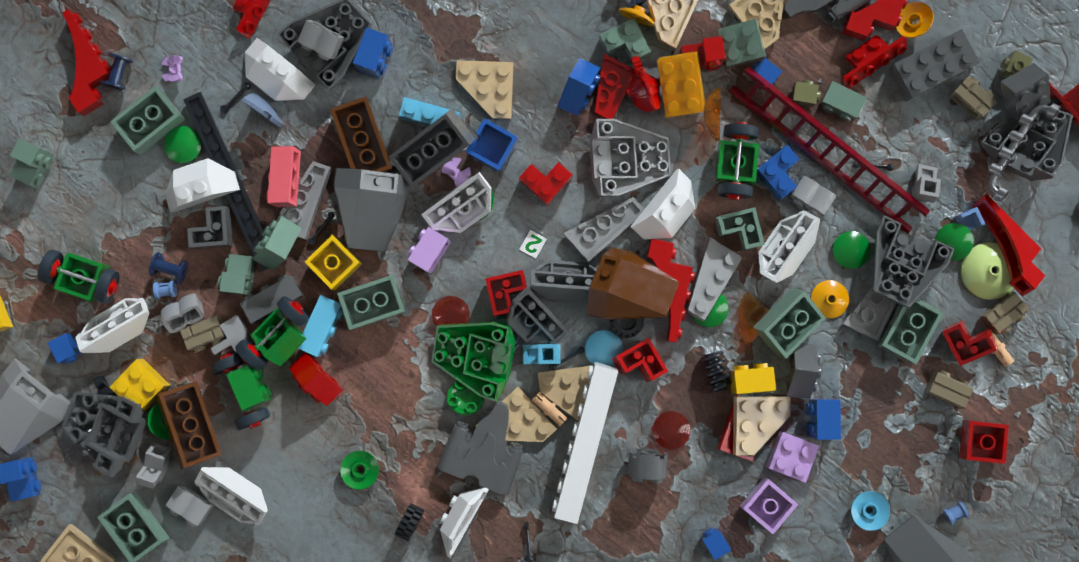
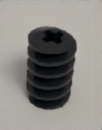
[701,351,732,393]

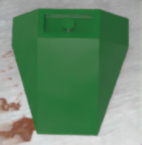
[431,322,516,401]

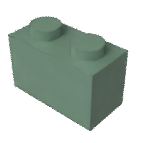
[819,81,867,122]

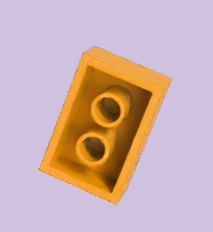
[657,51,706,117]

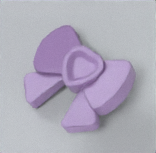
[162,55,183,82]
[442,158,471,187]

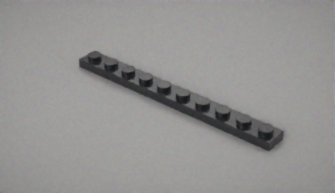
[183,92,269,272]

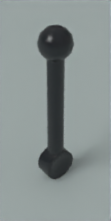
[220,83,251,113]
[854,161,894,171]
[308,211,335,245]
[550,346,585,371]
[524,522,534,562]

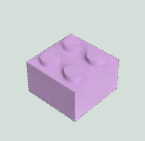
[407,227,451,274]
[765,431,819,483]
[740,477,798,534]

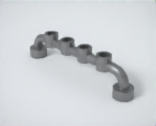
[988,103,1061,203]

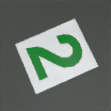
[519,230,547,259]

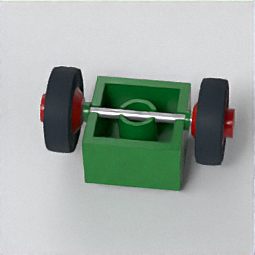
[714,122,759,200]
[38,250,120,304]
[235,296,309,370]
[211,353,272,430]

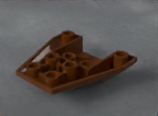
[586,247,679,320]

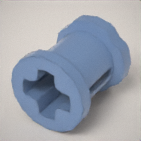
[153,280,177,299]
[943,501,969,525]

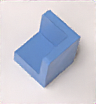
[953,207,985,231]

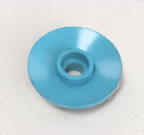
[851,491,890,530]

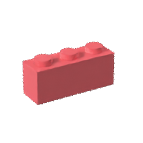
[266,146,301,207]

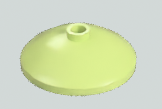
[960,242,1013,300]

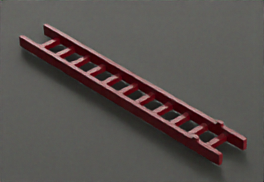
[729,66,930,234]

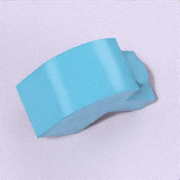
[523,344,561,364]

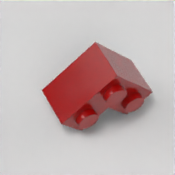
[680,36,725,72]
[519,162,573,206]
[485,270,527,317]
[942,320,998,366]
[611,338,668,383]
[289,352,343,406]

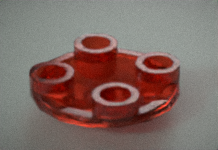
[432,296,470,327]
[652,411,691,449]

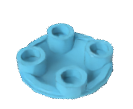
[585,330,623,366]

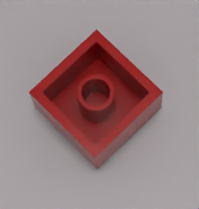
[959,420,1009,464]

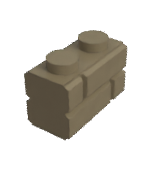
[949,76,997,121]
[979,292,1029,335]
[180,315,227,353]
[924,370,973,409]

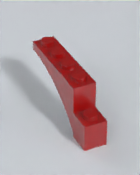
[842,0,908,41]
[62,9,112,116]
[971,194,1045,297]
[646,238,695,343]

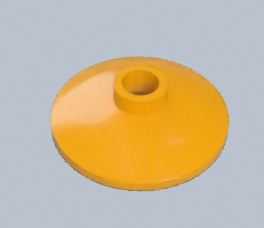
[896,2,934,38]
[618,5,654,26]
[810,280,849,318]

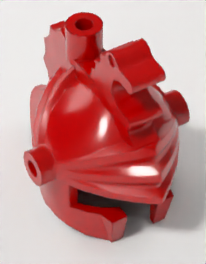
[626,56,662,112]

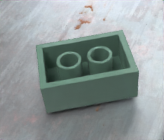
[110,86,186,155]
[337,275,407,331]
[753,288,826,359]
[876,299,944,364]
[97,491,170,562]

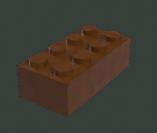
[330,96,394,173]
[156,381,222,470]

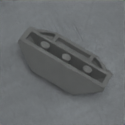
[530,260,597,303]
[505,287,569,344]

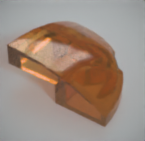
[704,87,721,141]
[737,291,770,345]

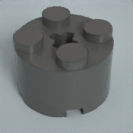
[627,448,668,483]

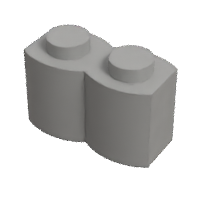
[298,20,344,60]
[790,176,836,217]
[161,294,204,333]
[166,484,214,527]

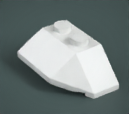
[245,38,316,101]
[165,158,240,213]
[631,169,695,239]
[421,172,491,233]
[758,210,820,283]
[75,298,149,353]
[194,467,268,525]
[439,487,489,558]

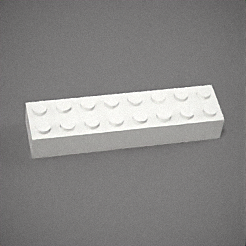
[552,362,618,524]

